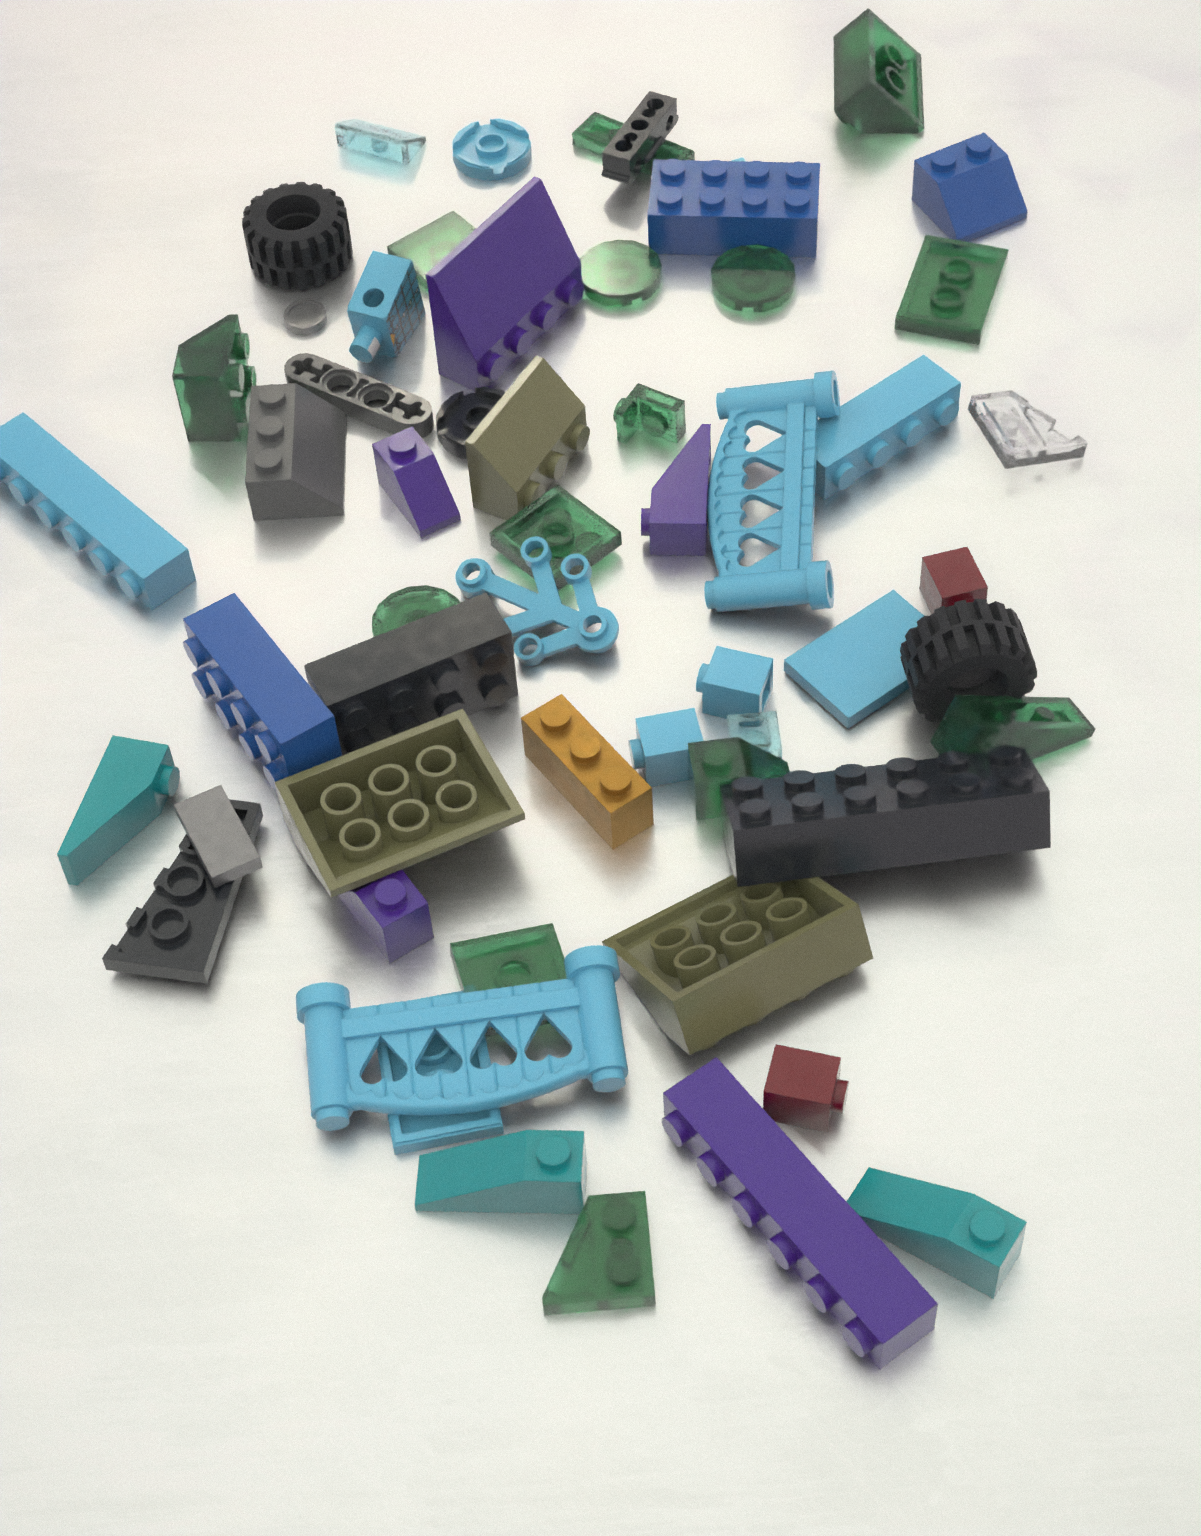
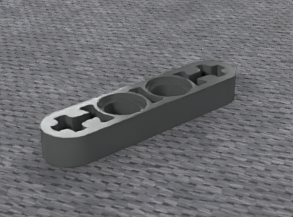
[284,353,434,438]

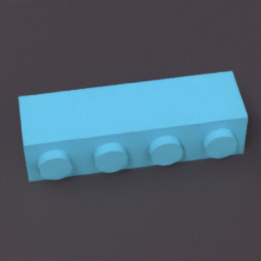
[815,355,961,500]

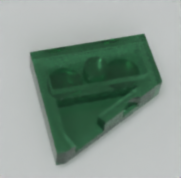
[542,1191,656,1315]

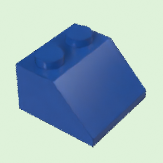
[911,132,1028,246]

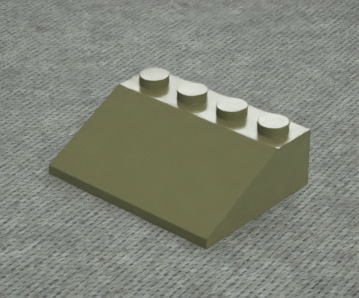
[274,709,526,898]
[602,874,873,1055]

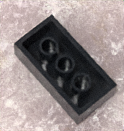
[304,593,518,756]

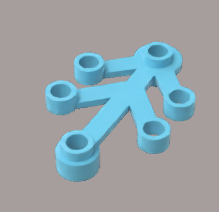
[455,536,619,666]

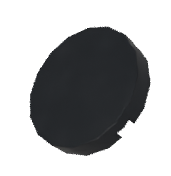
[436,387,505,459]

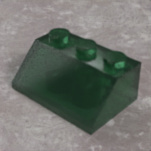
[833,8,925,134]

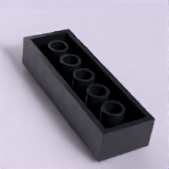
[719,745,1051,887]

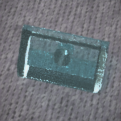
[334,118,426,165]

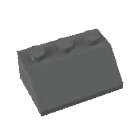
[245,383,347,521]

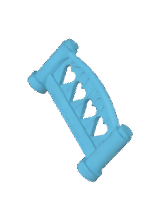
[704,370,840,612]
[295,945,628,1131]

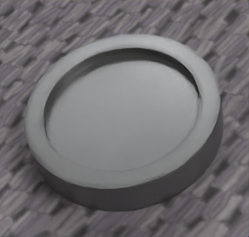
[284,299,327,335]

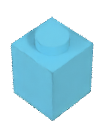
[696,646,773,726]
[628,708,706,787]

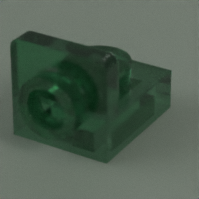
[613,383,686,444]

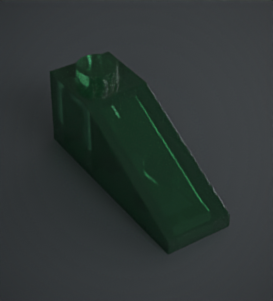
[930,695,1096,760]

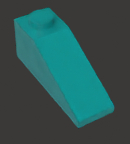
[57,735,180,886]
[414,1130,587,1214]
[846,1167,1027,1299]

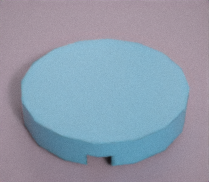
[452,118,532,181]

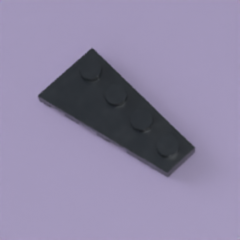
[102,799,263,984]

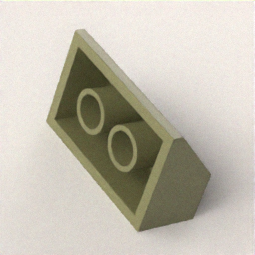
[465,355,590,525]

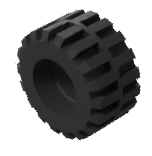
[242,182,353,290]
[900,599,1037,727]

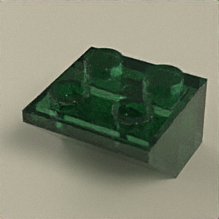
[172,314,257,441]

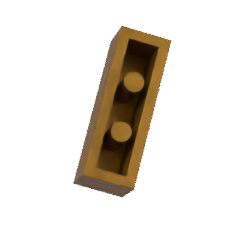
[521,694,654,850]

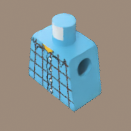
[347,250,426,363]

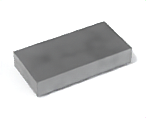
[174,785,263,888]

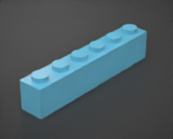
[0,412,196,610]

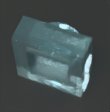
[727,711,782,766]

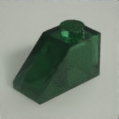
[688,737,790,820]

